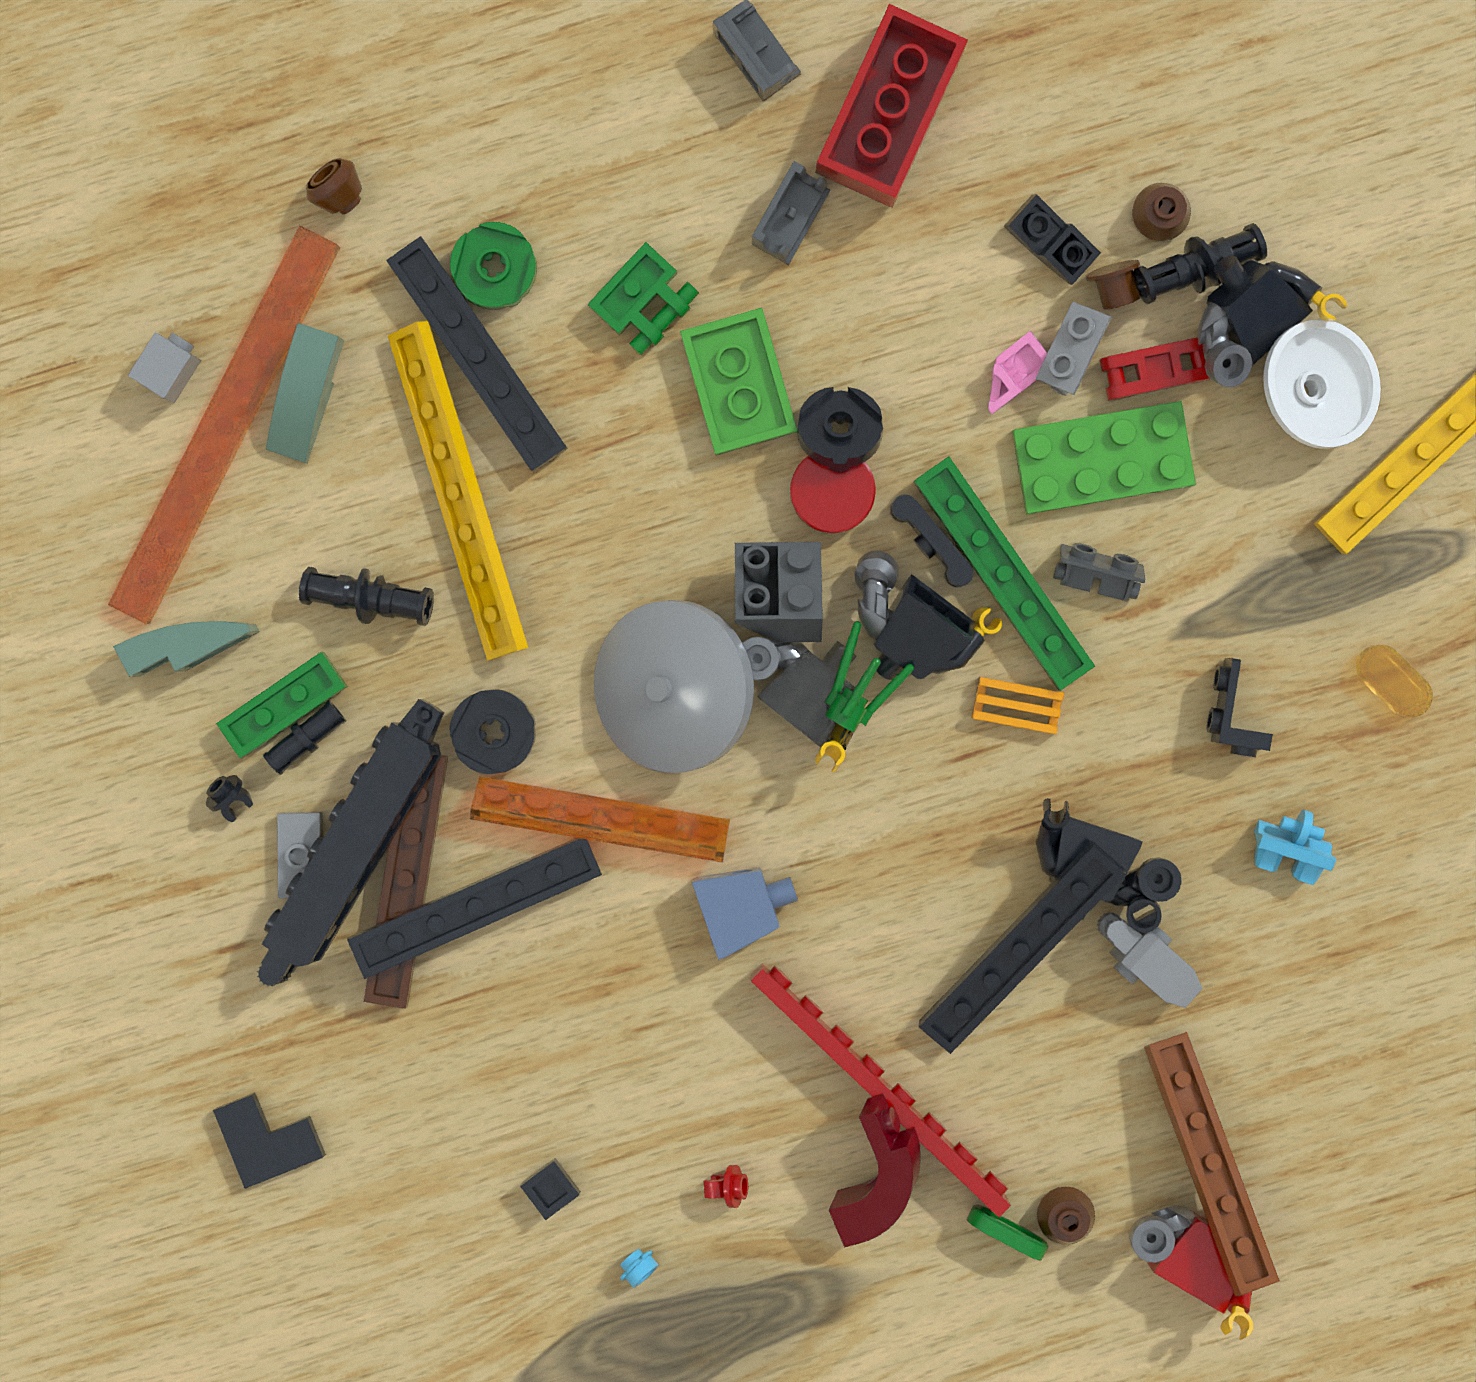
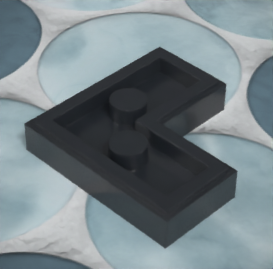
[213,1092,326,1189]

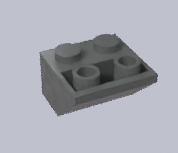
[735,542,823,642]

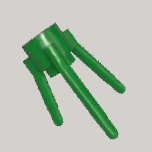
[825,621,914,732]

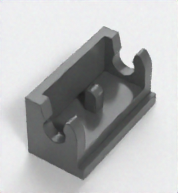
[713,0,801,101]
[752,161,830,265]

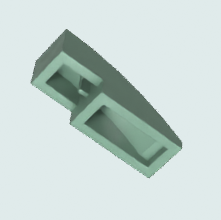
[266,323,344,464]
[113,621,260,677]

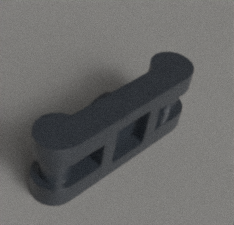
[890,494,973,588]

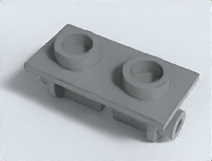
[1036,301,1112,396]

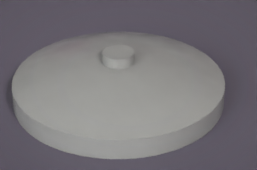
[594,600,754,773]

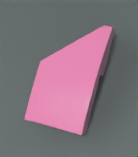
[988,331,1048,414]

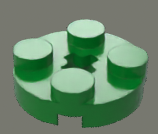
[450,222,537,310]

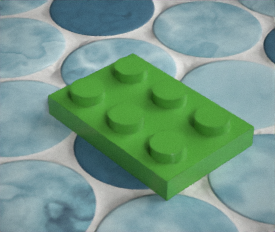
[680,308,797,456]

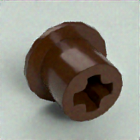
[1085,260,1140,309]

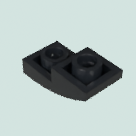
[1004,194,1101,285]

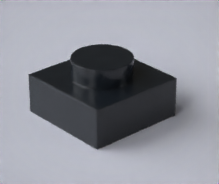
[520,1158,581,1220]

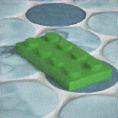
[1012,401,1196,515]

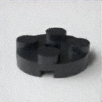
[797,387,883,473]
[450,689,536,774]

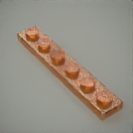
[470,776,730,863]

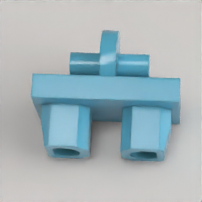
[1254,809,1336,885]

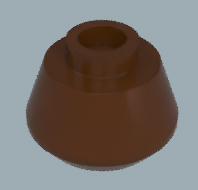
[306,158,362,215]
[1132,183,1191,241]
[1037,1186,1095,1245]

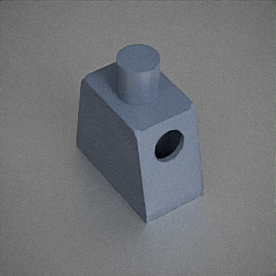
[692,867,798,960]

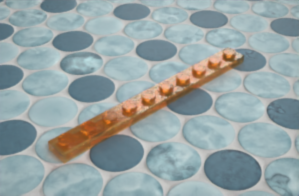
[108,225,340,624]

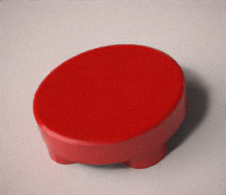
[790,456,876,534]

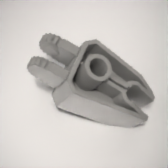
[1097,912,1202,1008]

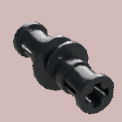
[1133,223,1267,304]
[299,567,434,626]

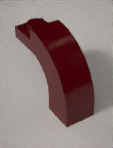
[829,1094,921,1248]

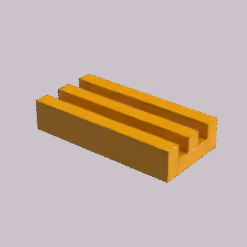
[971,677,1064,734]

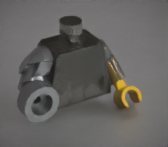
[742,637,857,772]

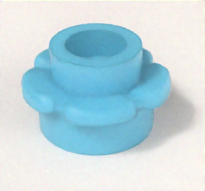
[620,1249,659,1288]

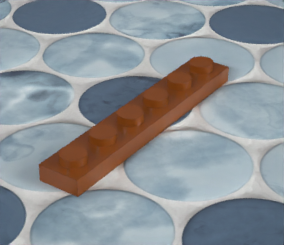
[1144,1032,1280,1296]

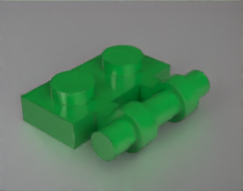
[588,242,699,355]

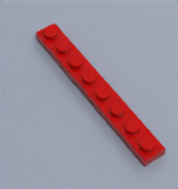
[751,963,1011,1218]

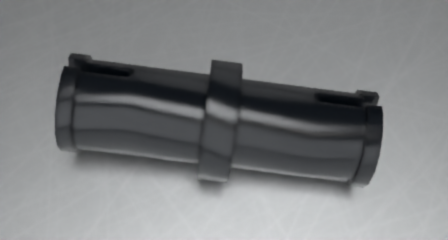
[263,700,346,775]

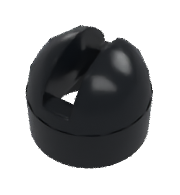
[1126,896,1162,933]

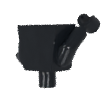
[1036,798,1182,920]

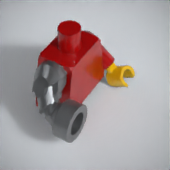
[1129,1206,1253,1340]

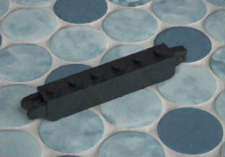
[257,699,444,987]

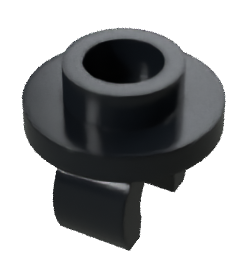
[206,775,253,822]

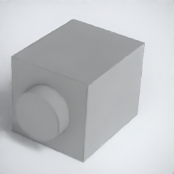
[128,332,201,403]

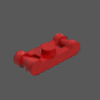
[1099,337,1211,401]

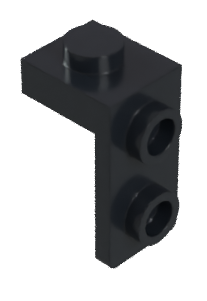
[1207,658,1273,758]

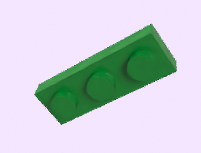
[216,652,348,759]

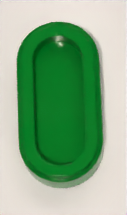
[966,1205,1049,1261]

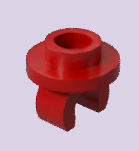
[703,1165,749,1208]

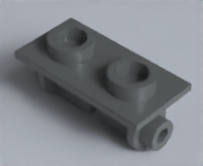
[1053,543,1146,602]

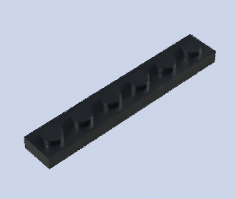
[386,236,568,473]
[347,835,602,979]
[919,841,1126,1054]

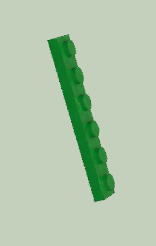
[913,456,1095,691]

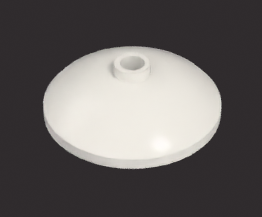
[1263,319,1381,449]

